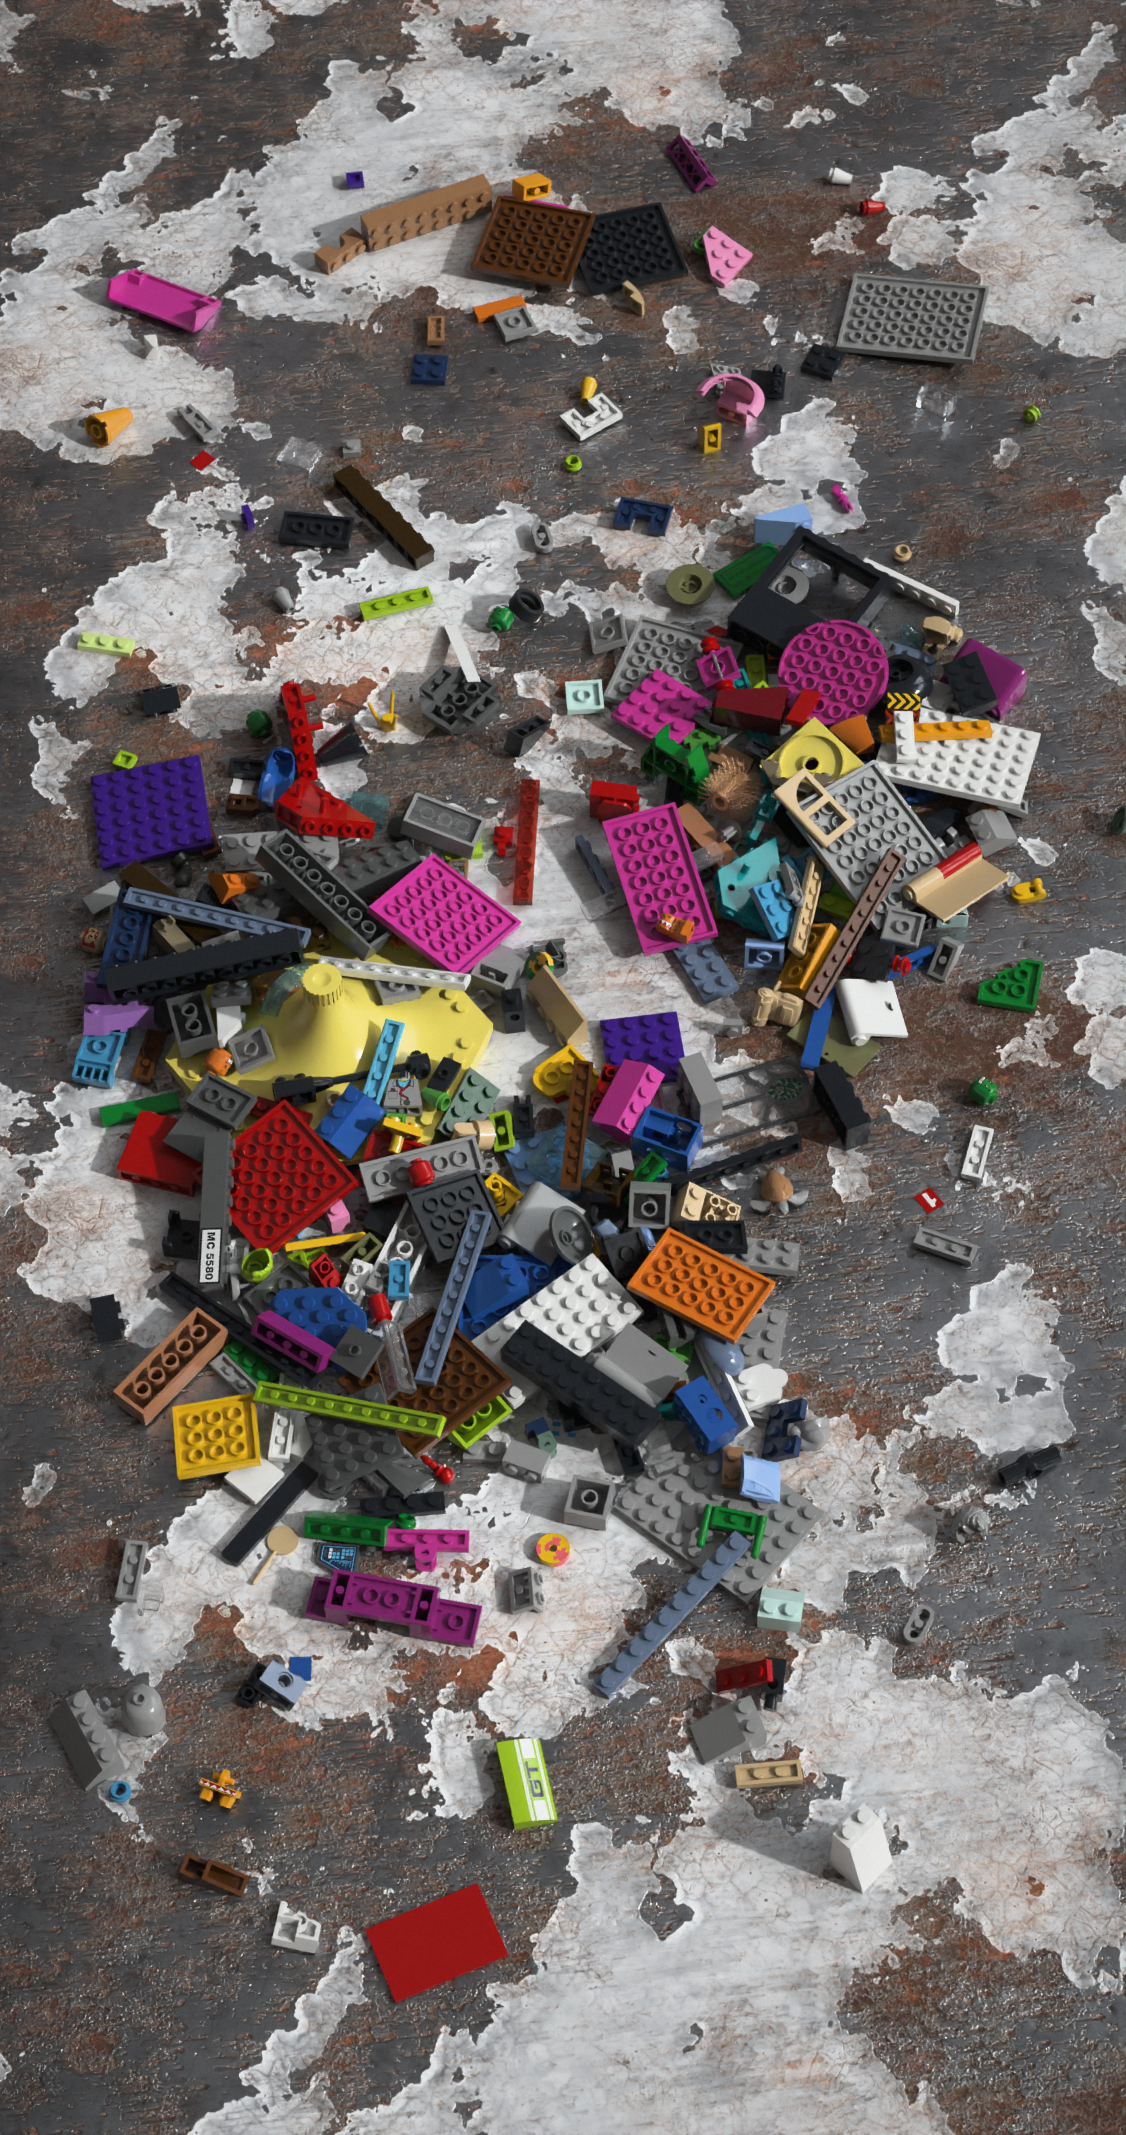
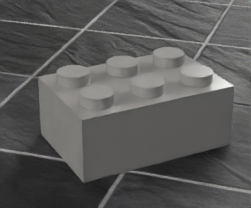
[676,1052,723,1126]

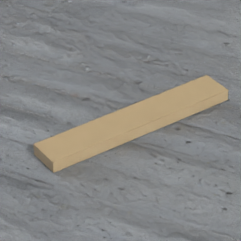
[788,856,825,958]

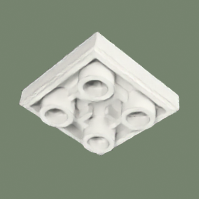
[224,1455,284,1505]

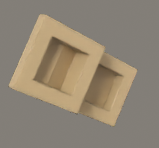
[622,280,644,317]

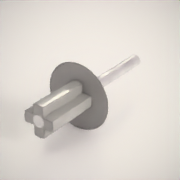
[717,818,752,842]

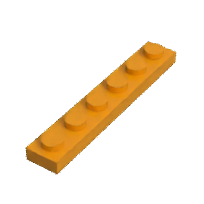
[878,720,993,743]

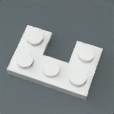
[560,393,623,441]

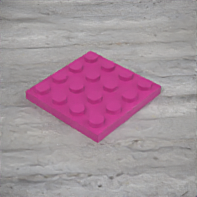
[611,668,712,744]

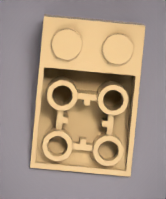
[670,1182,741,1230]

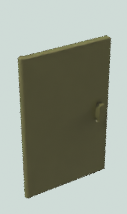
[786,1008,883,1079]

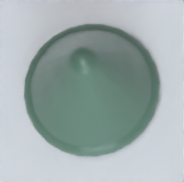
[1111,805,1126,836]

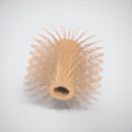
[698,757,765,822]

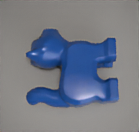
[901,784,939,804]

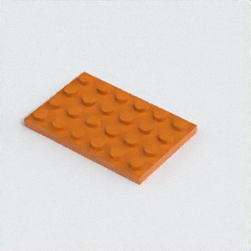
[627,1227,776,1345]

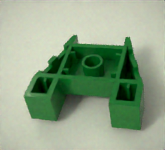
[641,723,713,807]

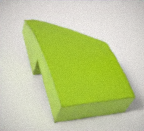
[287,1247,329,1271]

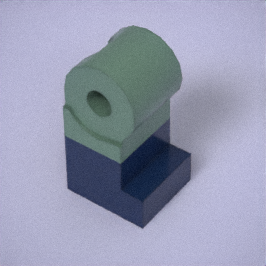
[524,1417,557,1459]

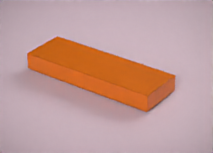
[473,295,527,323]

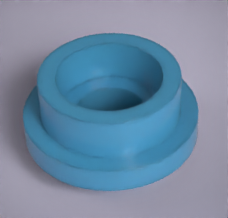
[109,1781,131,1803]

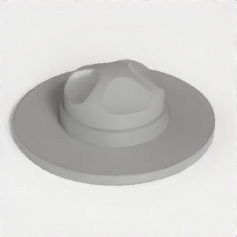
[770,565,809,604]

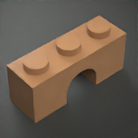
[314,227,366,275]

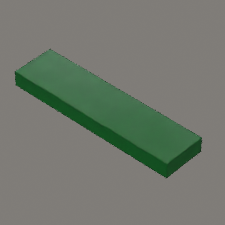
[99,1091,181,1128]

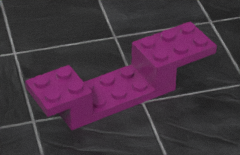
[305,1568,483,1648]

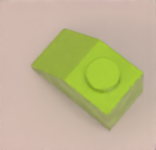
[489,1110,515,1152]

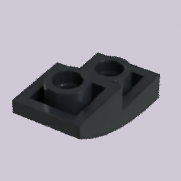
[234,1662,266,1709]

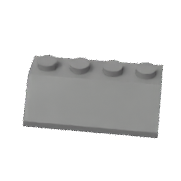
[48,1689,125,1791]

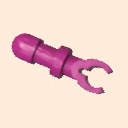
[831,484,853,513]

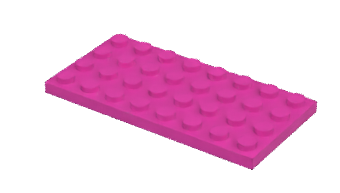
[602,802,718,957]

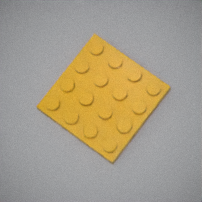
[172,1392,262,1480]

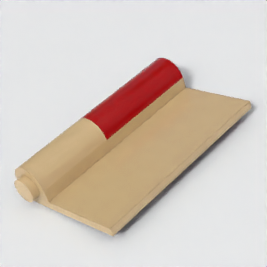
[903,842,1010,923]

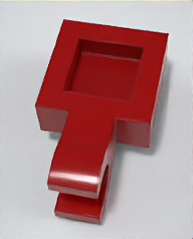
[493,826,514,856]

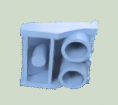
[739,1453,780,1504]

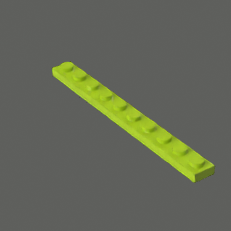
[253,1381,446,1438]

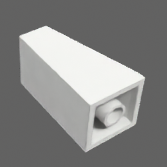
[829,1803,892,1894]

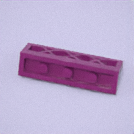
[666,134,717,192]

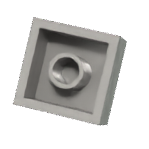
[628,1181,671,1229]
[564,1474,615,1531]

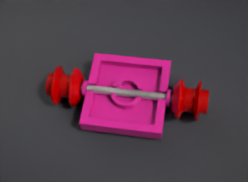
[696,637,742,692]

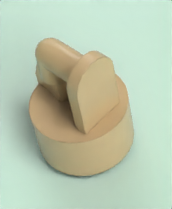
[451,1120,496,1150]

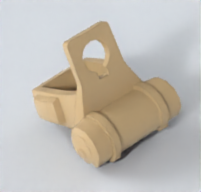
[921,616,963,661]
[751,981,803,1027]

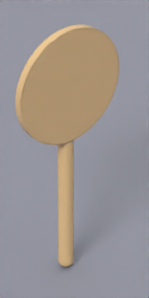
[252,1526,299,1585]

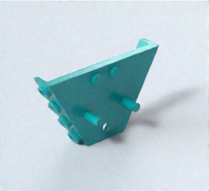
[713,837,790,947]

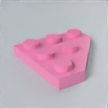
[702,226,753,289]

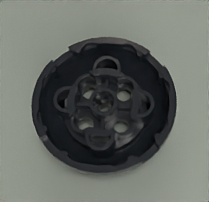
[876,654,934,711]

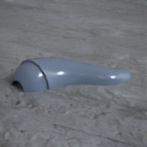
[698,1327,745,1376]

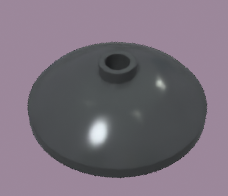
[549,1206,594,1265]

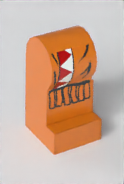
[655,913,694,945]

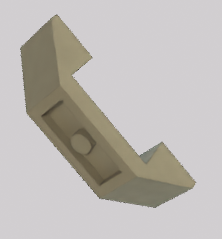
[760,759,835,799]

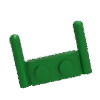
[696,1504,768,1559]

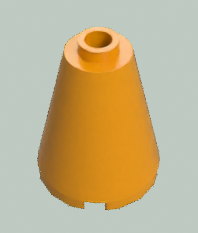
[84,407,133,448]

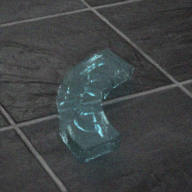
[259,963,316,1017]

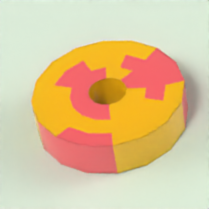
[536,1533,570,1567]

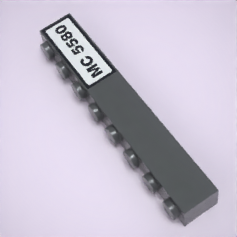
[197,1131,236,1292]

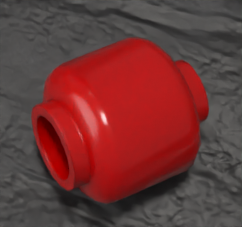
[406,1158,435,1188]

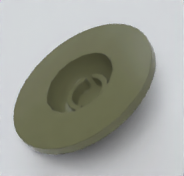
[666,564,715,606]

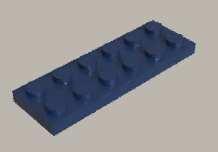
[96,889,154,989]

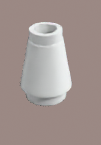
[827,167,853,185]

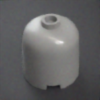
[121,1685,166,1738]

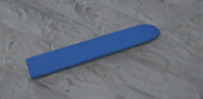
[800,985,836,1071]

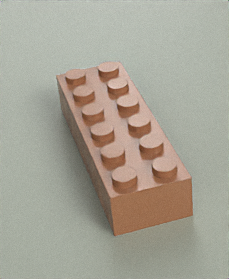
[113,1307,229,1426]

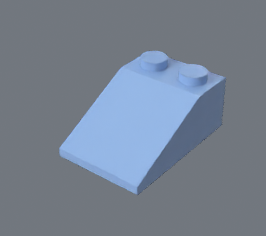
[754,503,813,546]

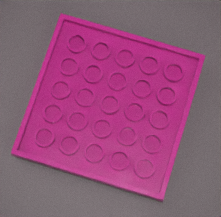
[367,854,522,974]

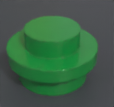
[395,1513,416,1529]

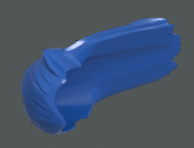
[258,746,297,808]

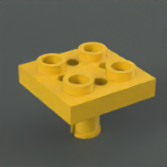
[379,1116,423,1154]
[484,1172,524,1220]

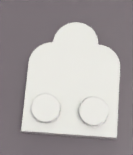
[732,1363,788,1412]

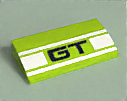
[496,1739,558,1830]

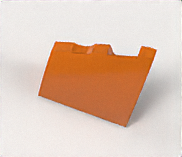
[829,714,875,756]

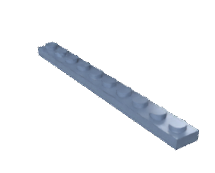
[123,887,311,949]
[414,1210,492,1387]
[592,1531,751,1699]

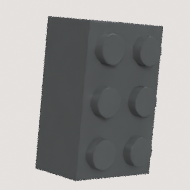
[166,989,219,1059]

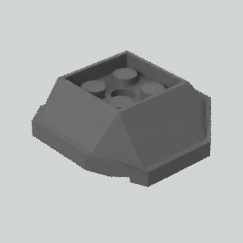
[419,665,500,735]

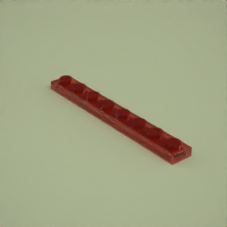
[513,779,540,906]

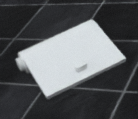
[835,979,908,1046]

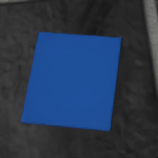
[290,1656,312,1681]

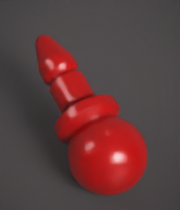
[420,1455,454,1484]

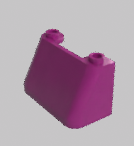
[939,638,1027,721]

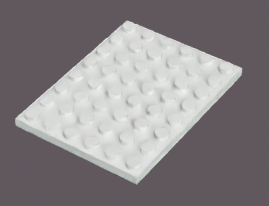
[876,707,1041,810]

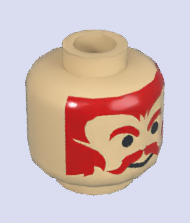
[79,927,108,954]

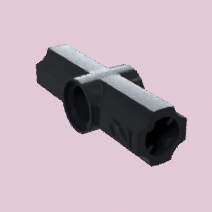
[997,1445,1062,1487]

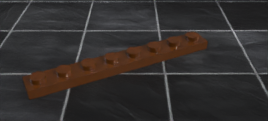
[560,1060,594,1192]

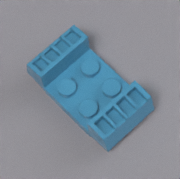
[71,1028,131,1089]

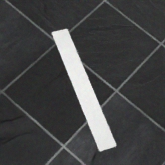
[444,625,481,682]

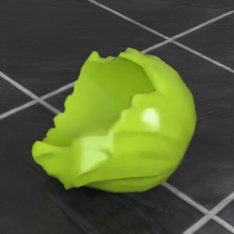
[240,1248,273,1283]

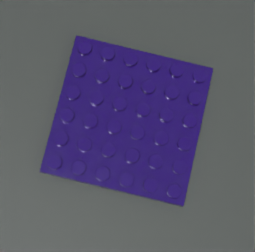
[90,755,214,870]

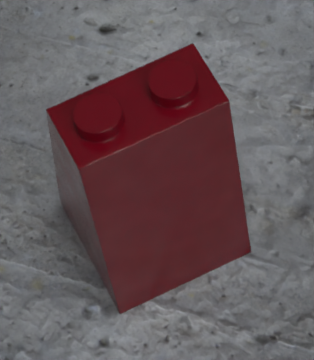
[712,687,789,737]

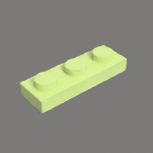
[77,632,135,658]

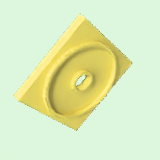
[759,717,865,803]

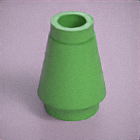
[421,1087,451,1111]

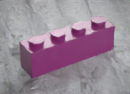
[251,1310,336,1373]

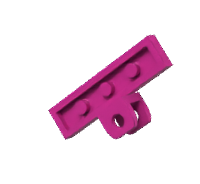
[384,1529,470,1572]

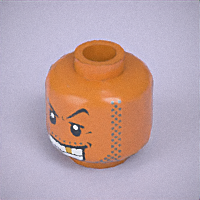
[203,1047,233,1077]

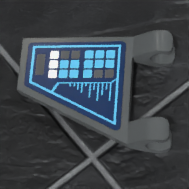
[316,1542,376,1572]

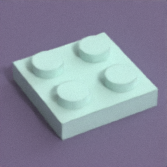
[565,679,604,715]

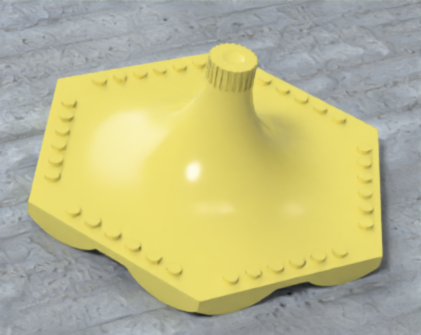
[165,929,493,1165]

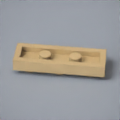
[734,1759,803,1789]

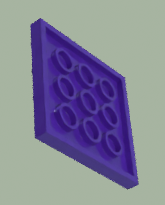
[600,1011,685,1084]

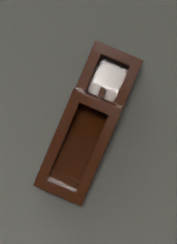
[175,1852,250,1898]

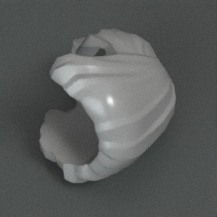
[951,1505,991,1544]

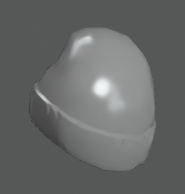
[789,1416,830,1452]

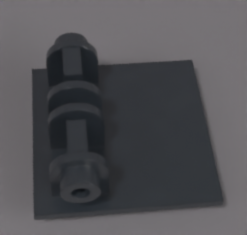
[751,364,786,399]

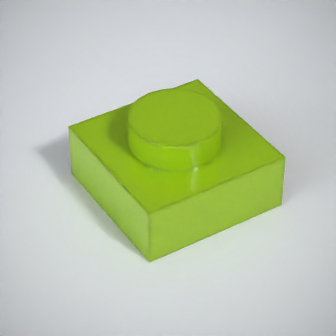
[112,750,138,770]

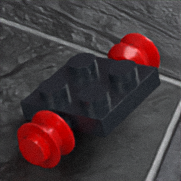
[846,938,911,983]

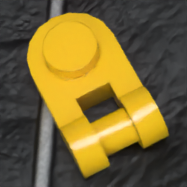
[1010,878,1047,904]

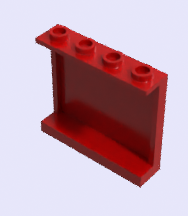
[116,1110,202,1198]

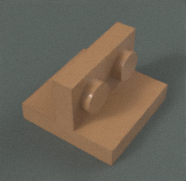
[708,744,756,786]

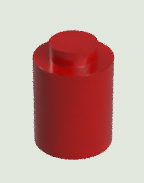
[366,1293,393,1327]

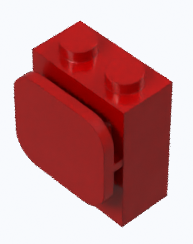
[589,780,640,824]

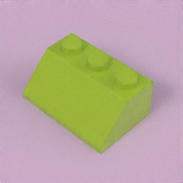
[446,1395,513,1450]

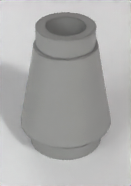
[272,586,295,614]

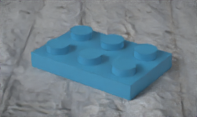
[748,879,795,942]

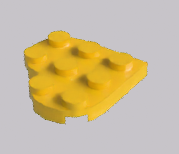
[533,1043,599,1100]

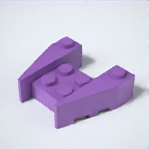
[84,971,154,1036]

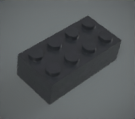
[813,1060,871,1151]

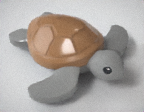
[750,1167,808,1216]

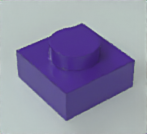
[346,171,364,189]
[239,504,255,530]

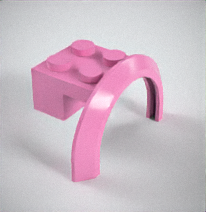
[694,374,765,427]

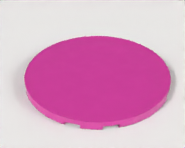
[778,620,889,727]

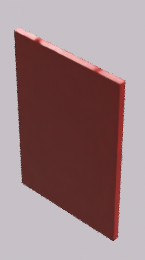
[365,1883,509,2003]

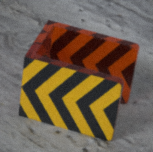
[885,693,921,725]

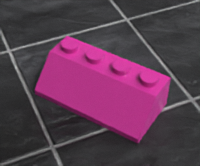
[590,1059,665,1144]

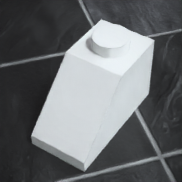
[217,1005,246,1050]

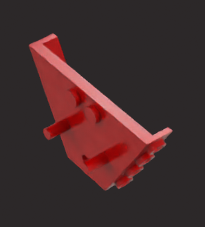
[278,681,324,781]
[273,776,376,839]

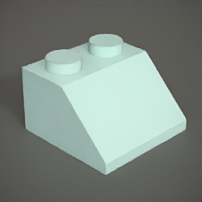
[757,1587,805,1633]

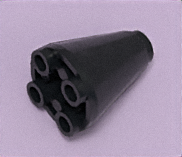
[314,722,368,767]

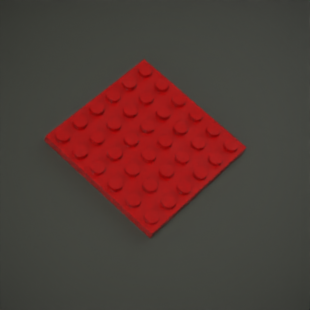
[191,1099,360,1255]

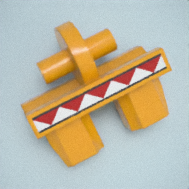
[199,1769,242,1809]

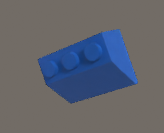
[314,1084,386,1159]

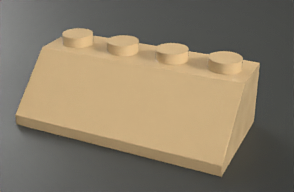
[526,965,588,1048]

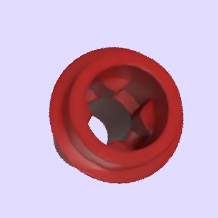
[859,199,885,216]

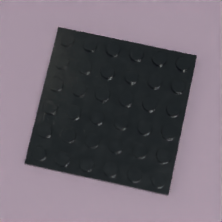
[578,202,689,297]

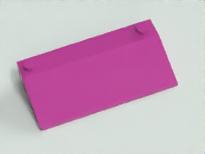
[106,269,222,333]

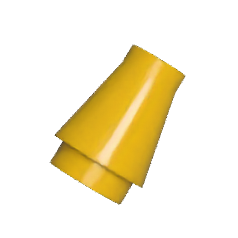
[580,377,597,404]

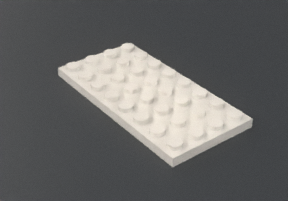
[471,1253,644,1410]

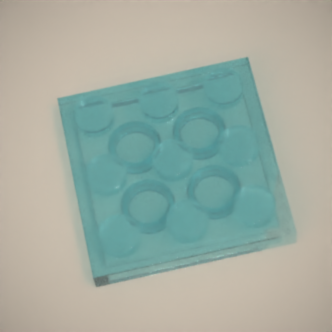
[524,1122,608,1197]

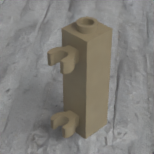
[152,915,201,954]

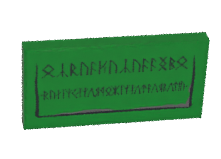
[712,541,791,600]

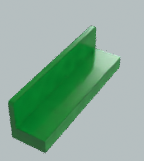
[304,1510,393,1547]

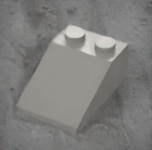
[689,1695,767,1765]

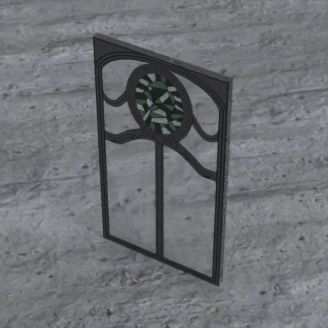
[676,1054,823,1150]

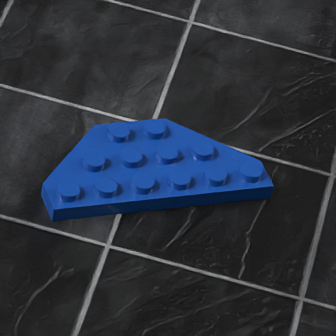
[268,1287,368,1376]

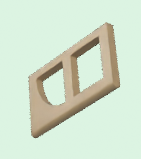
[772,768,856,849]

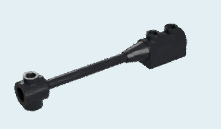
[272,1050,431,1107]

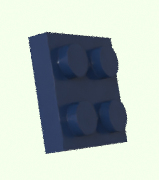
[411,354,449,386]

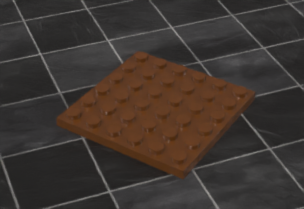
[470,196,595,289]
[337,1307,513,1459]

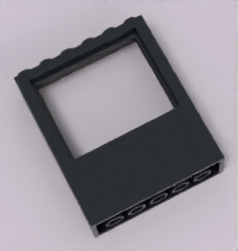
[727,526,892,666]

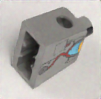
[384,1071,423,1116]

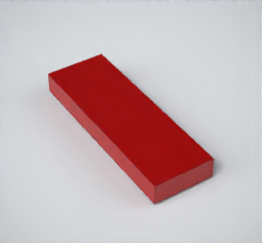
[785,688,821,728]

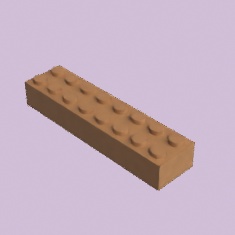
[360,174,492,253]

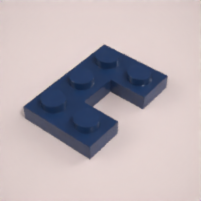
[613,497,673,537]
[761,1398,808,1462]

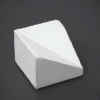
[143,334,158,360]

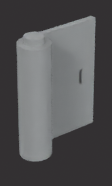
[497,1181,585,1266]
[591,1322,689,1410]

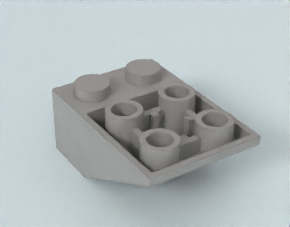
[470,944,529,999]

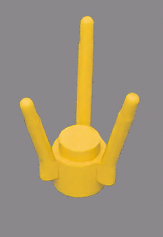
[367,691,398,732]

